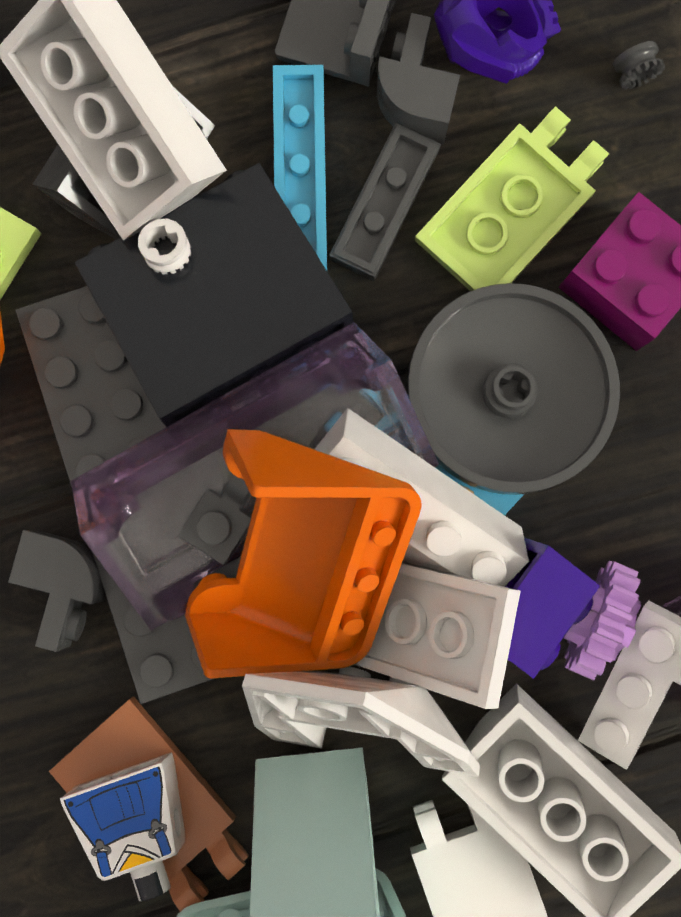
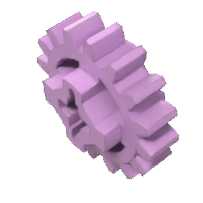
[564,561,641,680]

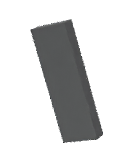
[329,123,441,281]

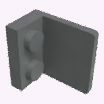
[275,0,397,87]

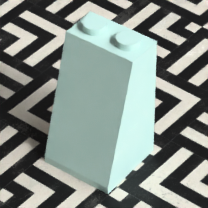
[250,747,380,917]

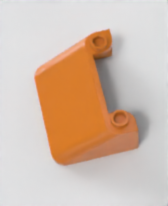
[185,429,422,679]

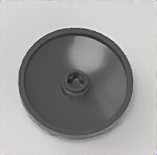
[406,283,620,495]

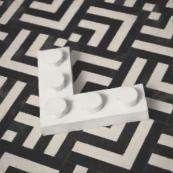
[578,600,681,770]

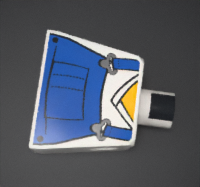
[60,752,185,901]

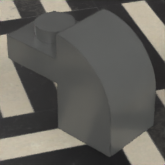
[377,13,460,144]
[8,530,106,652]

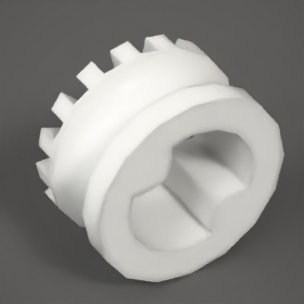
[138,218,191,275]

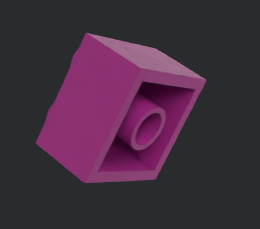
[558,192,681,351]

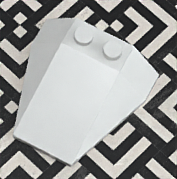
[242,667,480,777]

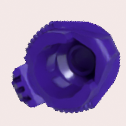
[434,0,561,84]

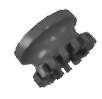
[612,41,665,90]

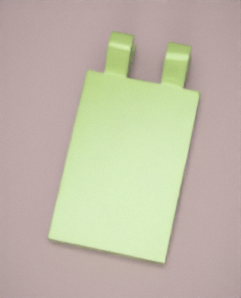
[415,106,609,291]

